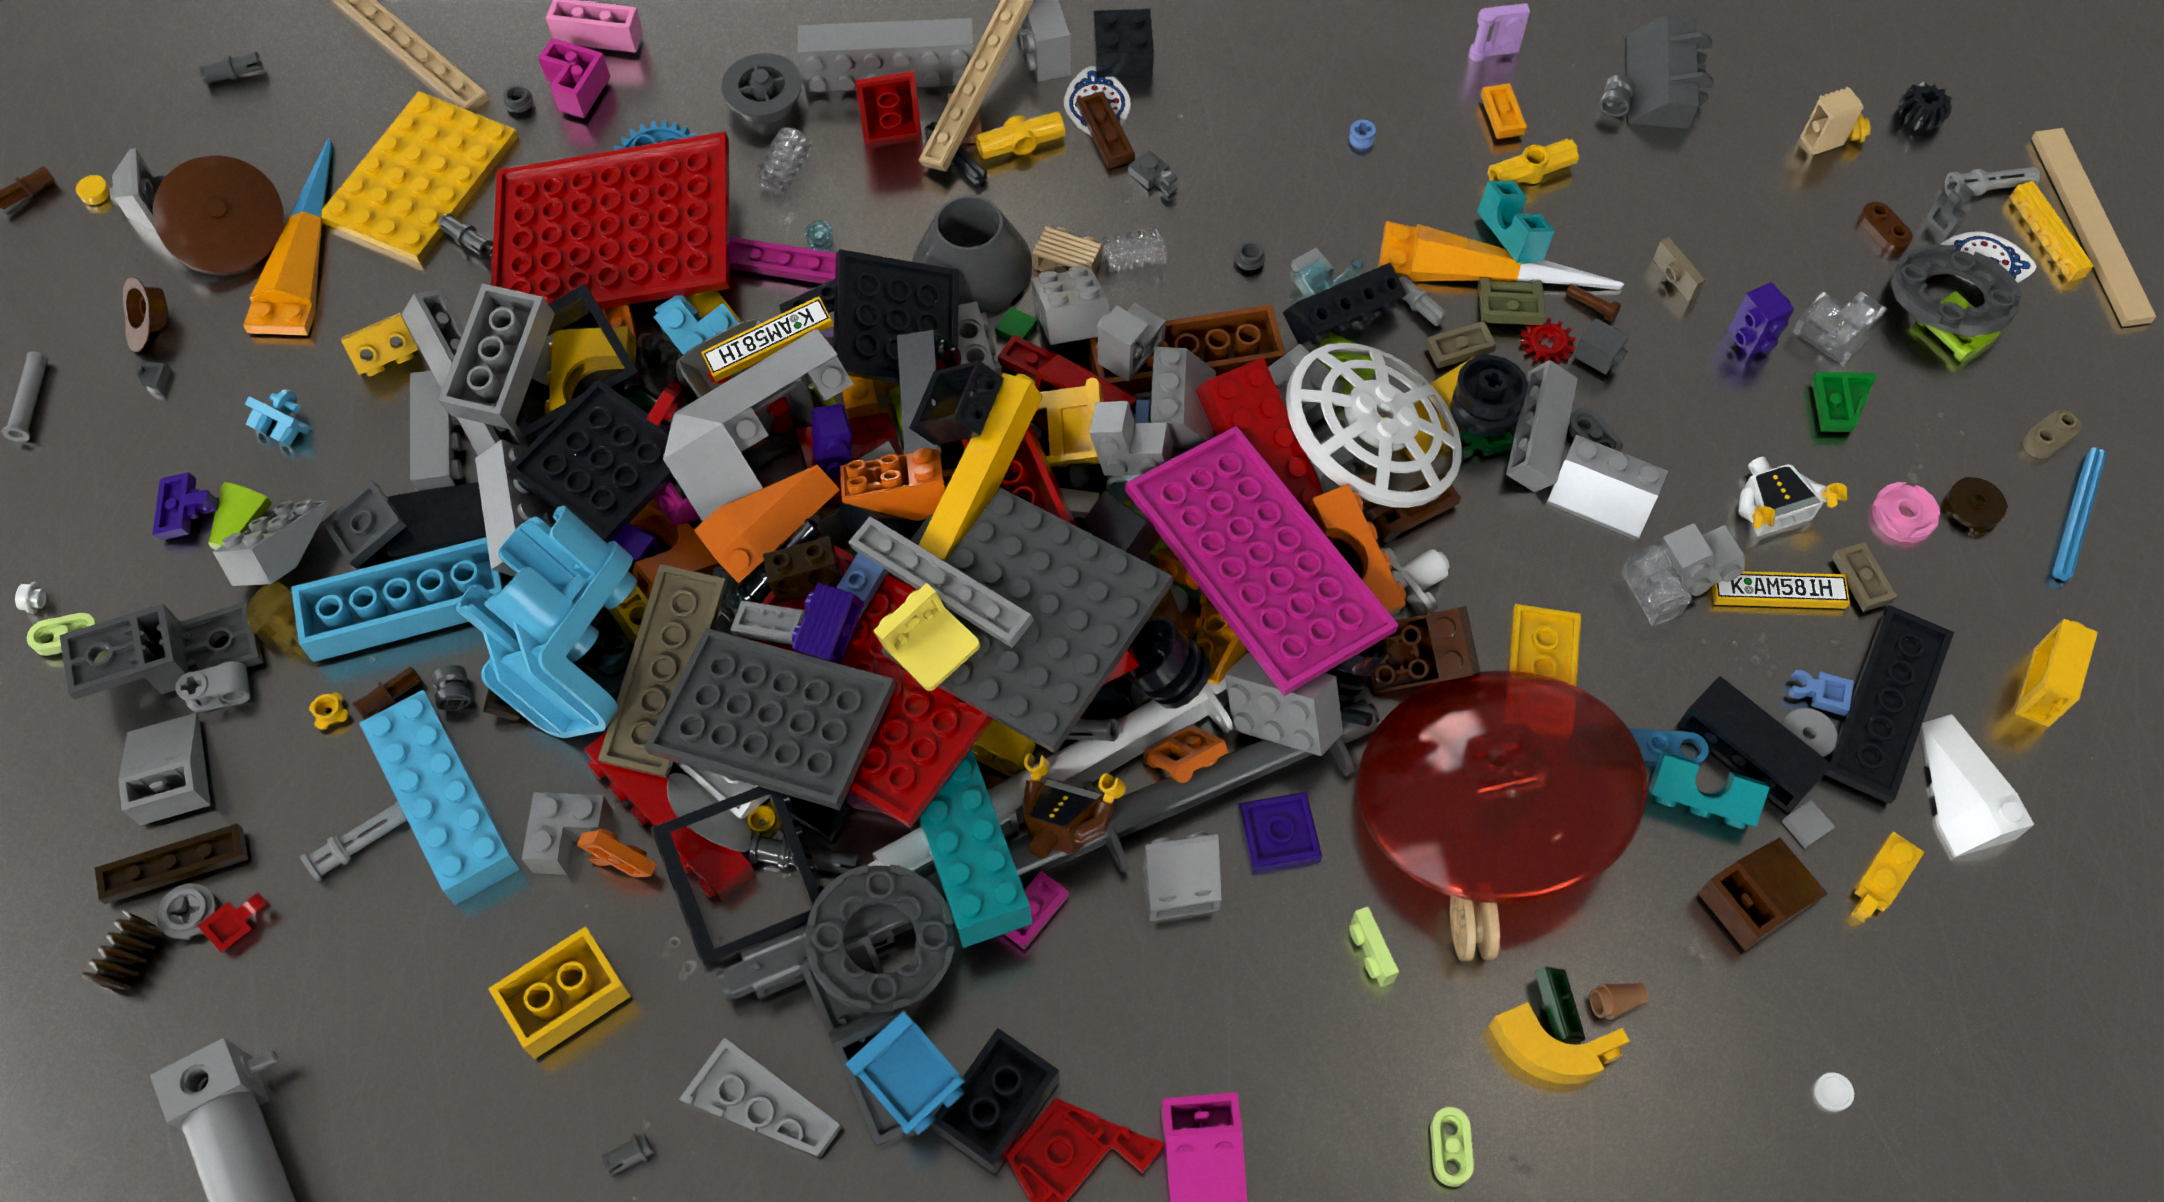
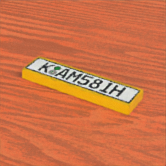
[701,296,834,382]
[1711,571,1850,609]

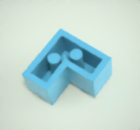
[654,298,739,355]

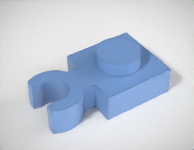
[1788,670,1854,716]

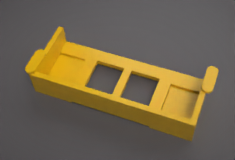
[903,378,1104,481]

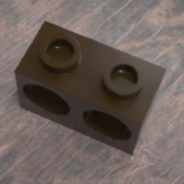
[763,536,843,603]

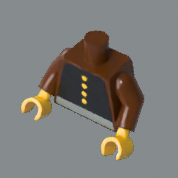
[1023,753,1126,859]

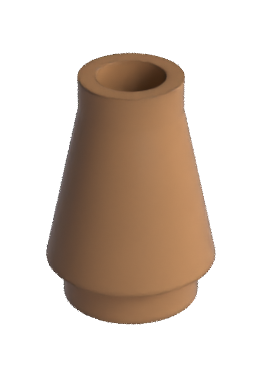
[1589,982,1648,1020]

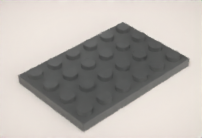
[644,628,897,810]

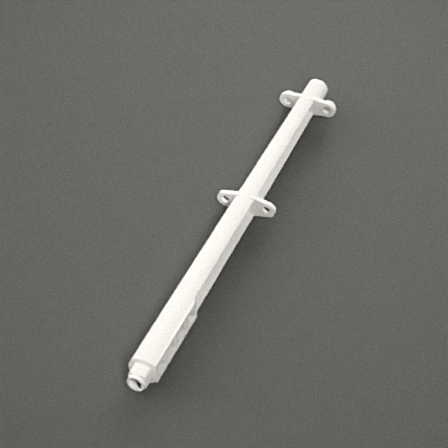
[867,548,1449,877]

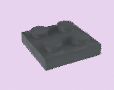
[322,480,407,569]

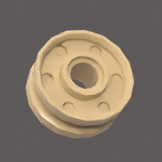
[1450,882,1500,961]

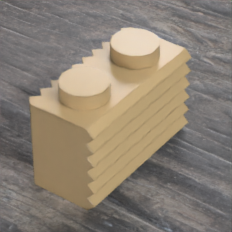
[1800,87,1863,155]
[1032,226,1102,274]

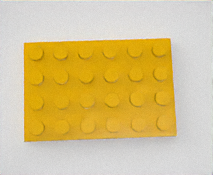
[321,91,519,264]

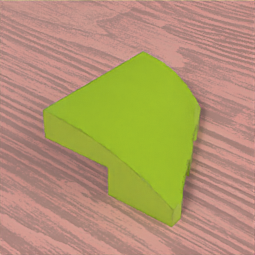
[208,482,272,550]

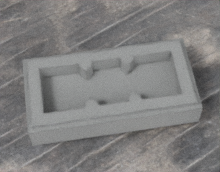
[730,600,806,645]

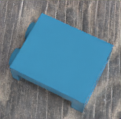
[846,1011,966,1135]

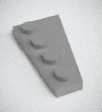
[679,1037,843,1157]

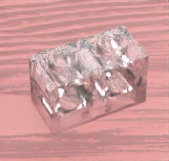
[1621,543,1692,626]

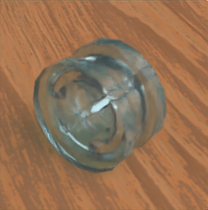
[805,220,834,251]

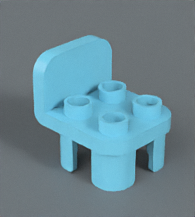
[456,505,637,738]

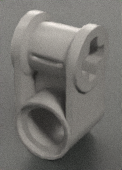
[175,661,250,713]

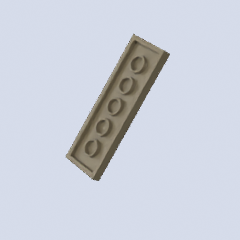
[598,564,728,779]

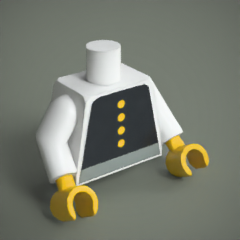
[1738,457,1847,537]

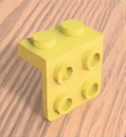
[873,583,980,691]

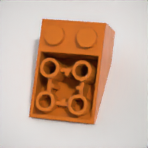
[840,448,946,521]

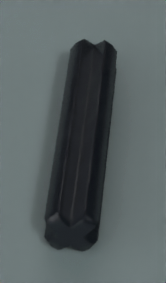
[925,122,988,185]

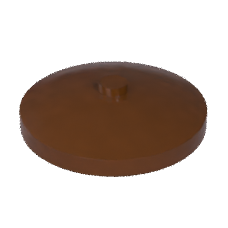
[153,155,285,276]

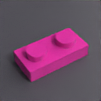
[1004,871,1069,950]

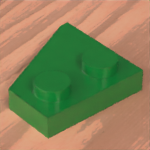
[1812,372,1877,432]

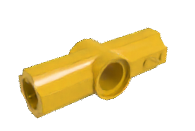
[975,111,1065,160]
[1488,139,1579,184]

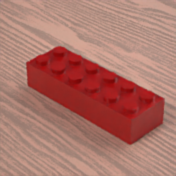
[1196,358,1339,543]

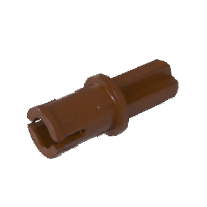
[0,166,56,210]
[353,667,421,720]

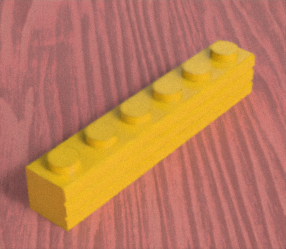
[2010,181,2094,282]

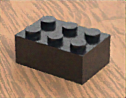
[932,1028,1060,1174]

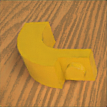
[1489,1002,1630,1084]

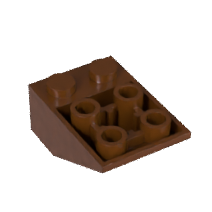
[1370,606,1480,694]
[1698,837,1828,951]

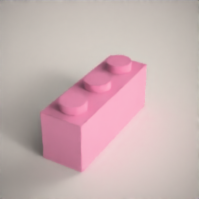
[546,0,643,53]

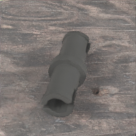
[199,52,263,85]
[438,213,493,258]

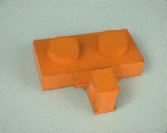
[577,828,657,878]

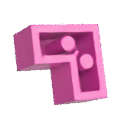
[538,38,610,118]

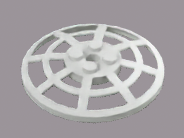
[1286,343,1462,508]

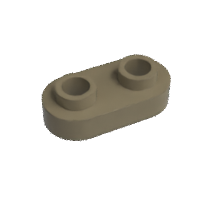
[2022,410,2082,459]

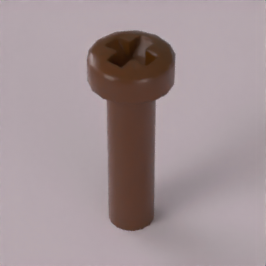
[1566,284,1621,322]

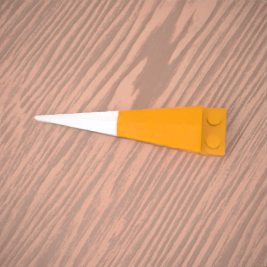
[1378,221,1624,290]

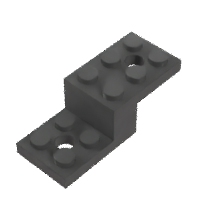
[59,601,263,699]
[799,932,942,1146]

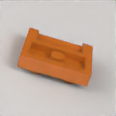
[1143,724,1229,783]

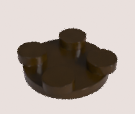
[1940,477,2008,536]

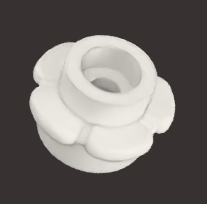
[15,581,47,614]

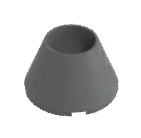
[912,195,1032,315]

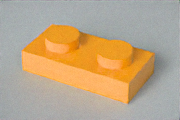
[1480,83,1527,139]

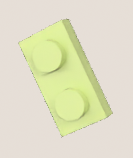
[1349,906,1399,987]

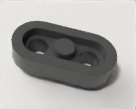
[1568,408,1623,452]

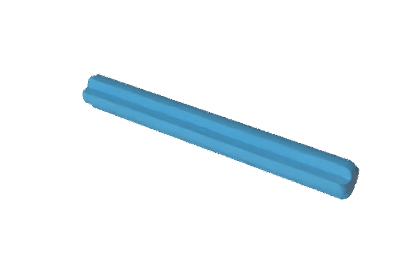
[2052,447,2107,582]

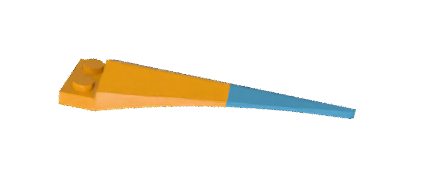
[243,139,333,335]

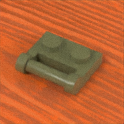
[1478,277,1545,325]

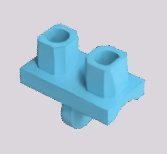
[245,389,311,446]

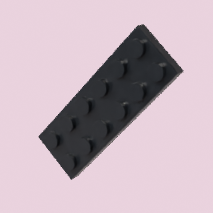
[1824,605,1954,804]

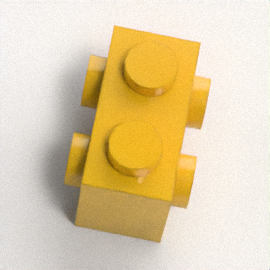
[341,313,418,377]

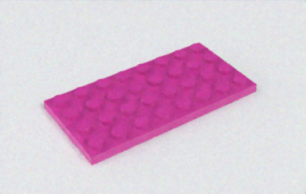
[1125,426,1399,696]

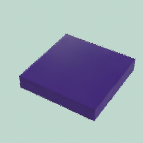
[1238,792,1322,872]

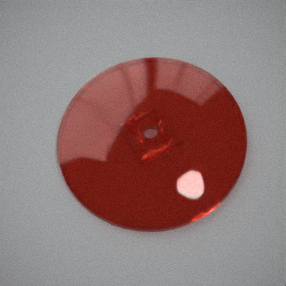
[1358,671,1647,904]

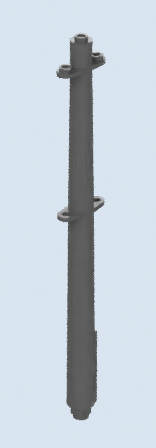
[716,699,1380,1001]

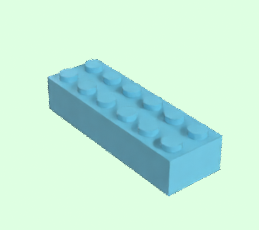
[291,537,508,662]
[359,690,520,905]

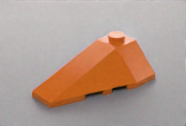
[694,464,840,583]

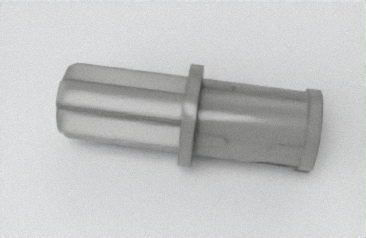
[1399,275,1447,326]

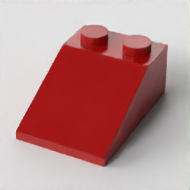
[855,71,922,144]

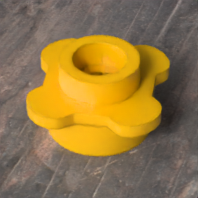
[309,692,349,730]

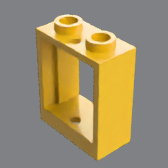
[2015,618,2098,727]

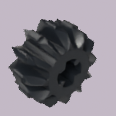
[1898,81,1952,132]

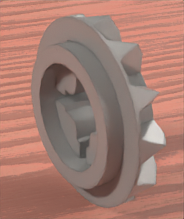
[156,884,218,940]

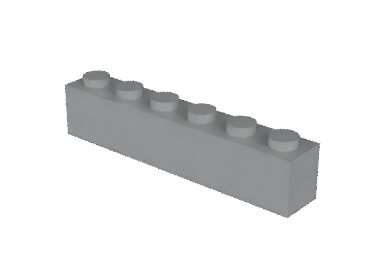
[401,289,528,456]

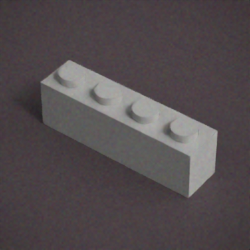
[1506,360,1578,492]
[410,371,463,492]

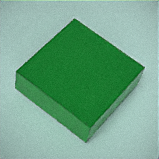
[995,307,1037,341]

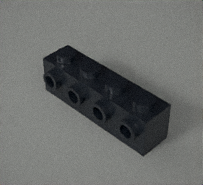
[1282,262,1407,345]

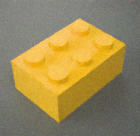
[488,926,631,1059]

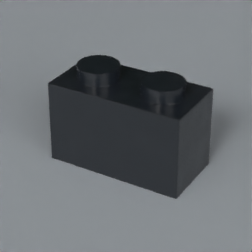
[1081,490,1161,561]

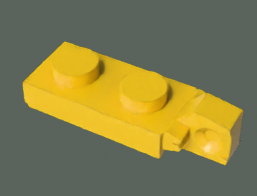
[1851,831,1925,923]

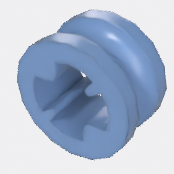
[1349,120,1376,149]

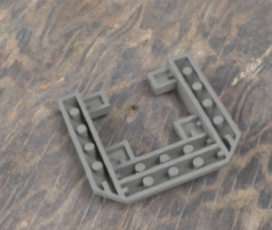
[663,328,897,577]

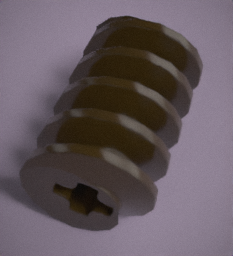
[81,910,164,993]

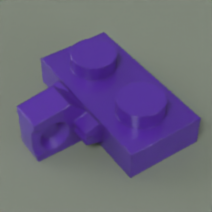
[152,472,219,540]

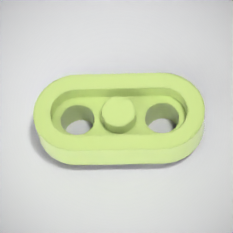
[27,613,98,656]
[1430,1107,1474,1187]

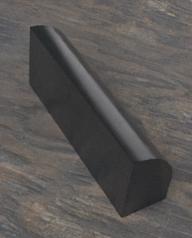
[1678,676,1833,814]

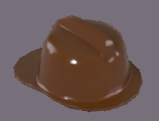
[122,278,168,352]

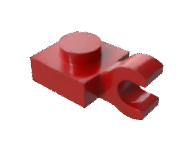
[197,892,268,953]

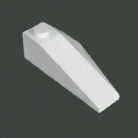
[1920,714,2034,858]

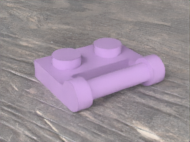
[1469,3,1530,62]

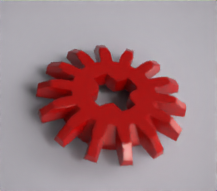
[1520,318,1576,365]

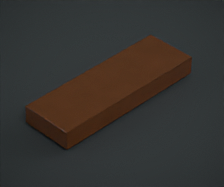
[1076,91,1135,169]

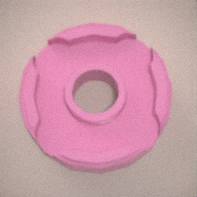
[1871,482,1940,543]

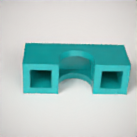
[1477,181,1555,264]
[1648,750,1770,829]

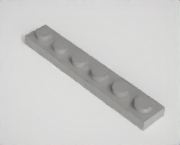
[848,516,1034,648]

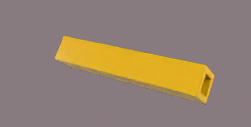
[918,373,1043,562]

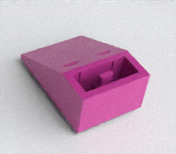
[1160,1092,1247,1202]

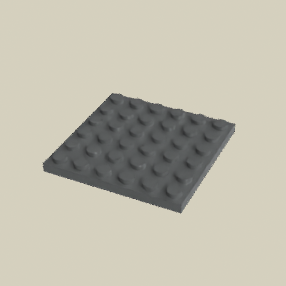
[881,488,1174,753]

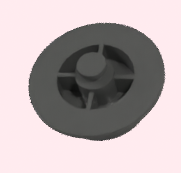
[721,53,802,124]

